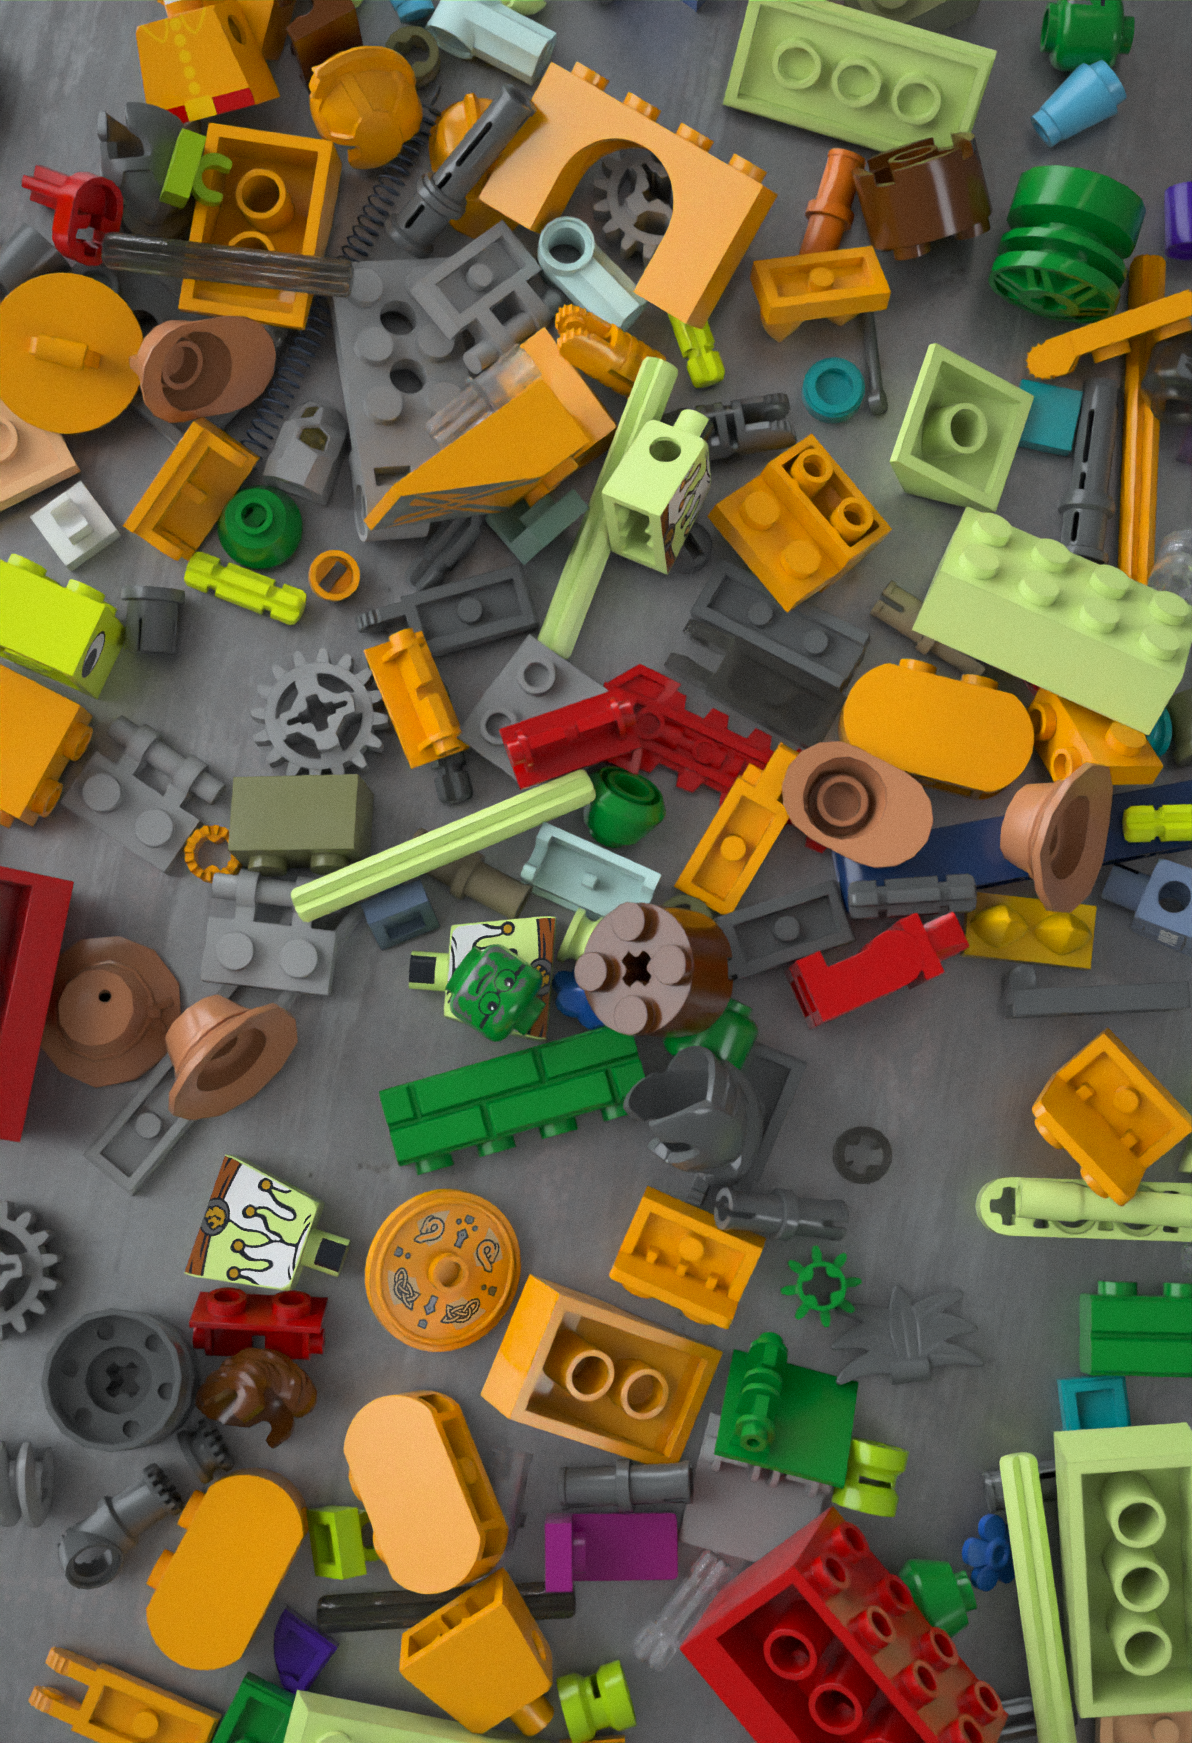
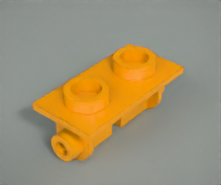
[363,628,469,769]

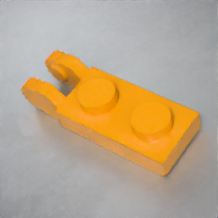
[1025,289,1192,380]
[28,1646,222,1743]

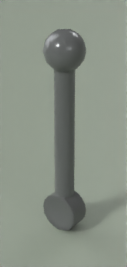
[861,311,888,415]

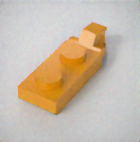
[674,742,800,915]

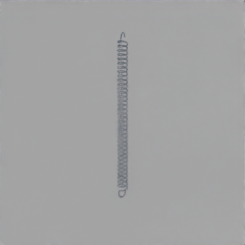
[238,84,441,491]

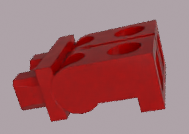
[783,912,969,1030]

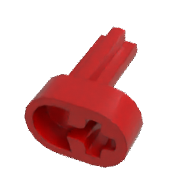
[21,165,123,266]

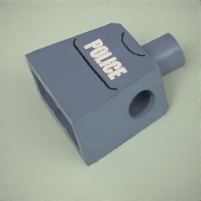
[1101,858,1192,958]

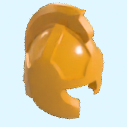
[309,46,423,169]

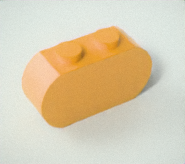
[838,659,1034,801]
[343,1390,509,1594]
[146,1467,309,1670]

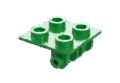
[713,1332,859,1489]

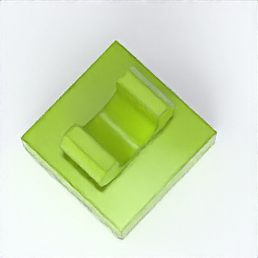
[159,128,233,209]
[306,1505,380,1580]

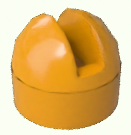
[308,550,360,602]

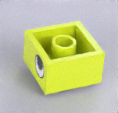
[0,553,125,699]

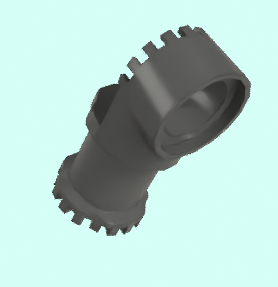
[57,1463,185,1590]

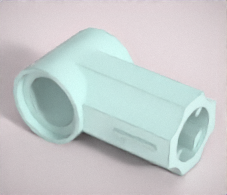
[425,0,557,86]
[536,216,650,332]

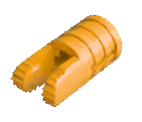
[555,304,666,399]

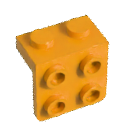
[1032,1027,1192,1206]

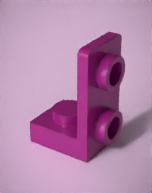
[545,1511,678,1592]

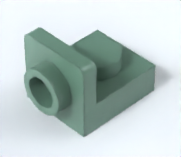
[485,489,589,565]

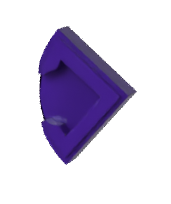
[273,1605,340,1695]

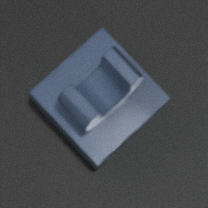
[360,879,440,951]

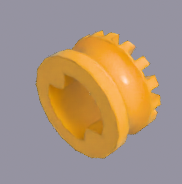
[184,824,243,884]

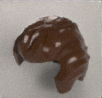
[194,1347,317,1449]

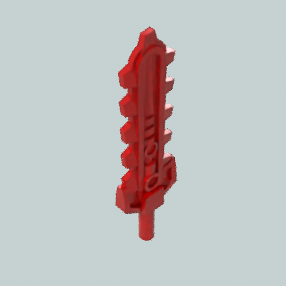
[603,664,827,854]

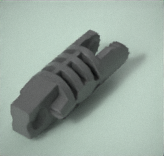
[660,392,797,461]

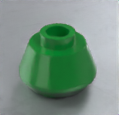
[217,485,303,569]
[583,766,666,848]
[898,1559,978,1639]

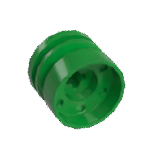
[987,165,1146,323]

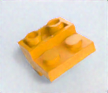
[707,434,892,613]

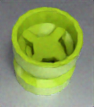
[831,1436,909,1518]
[556,1659,637,1743]

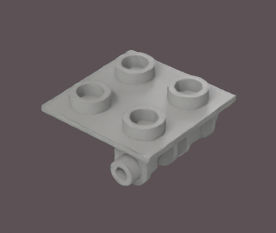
[457,634,608,790]
[678,1412,831,1562]

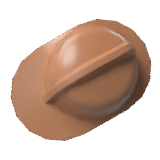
[129,316,276,423]
[782,741,933,868]

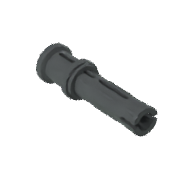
[384,83,537,259]
[1058,377,1123,565]

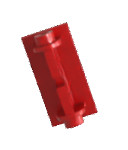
[499,687,642,790]
[189,1287,328,1361]

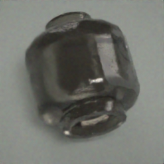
[1140,330,1192,427]

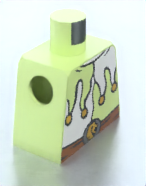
[601,409,715,575]
[409,916,557,1043]
[184,1154,351,1291]

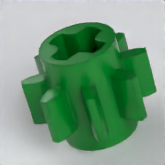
[780,1245,862,1327]

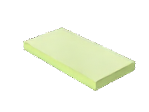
[723,0,997,152]

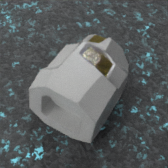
[263,397,348,505]

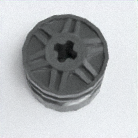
[41,1308,201,1452]

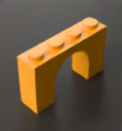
[478,61,778,329]

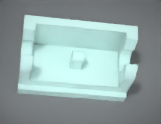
[520,822,662,921]

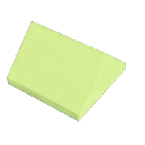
[890,343,1034,513]

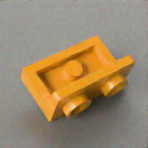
[1027,687,1163,785]
[609,1186,766,1329]

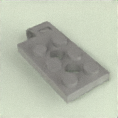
[324,257,478,542]

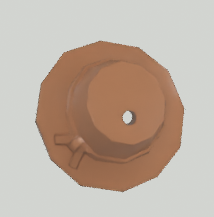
[1000,762,1113,913]
[40,936,181,1088]
[165,994,298,1120]

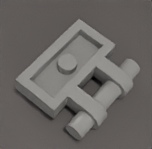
[410,220,564,374]
[60,715,226,875]
[200,869,341,997]

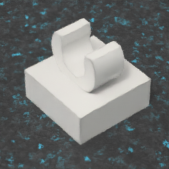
[30,481,121,572]

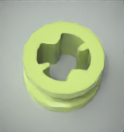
[556,907,603,963]

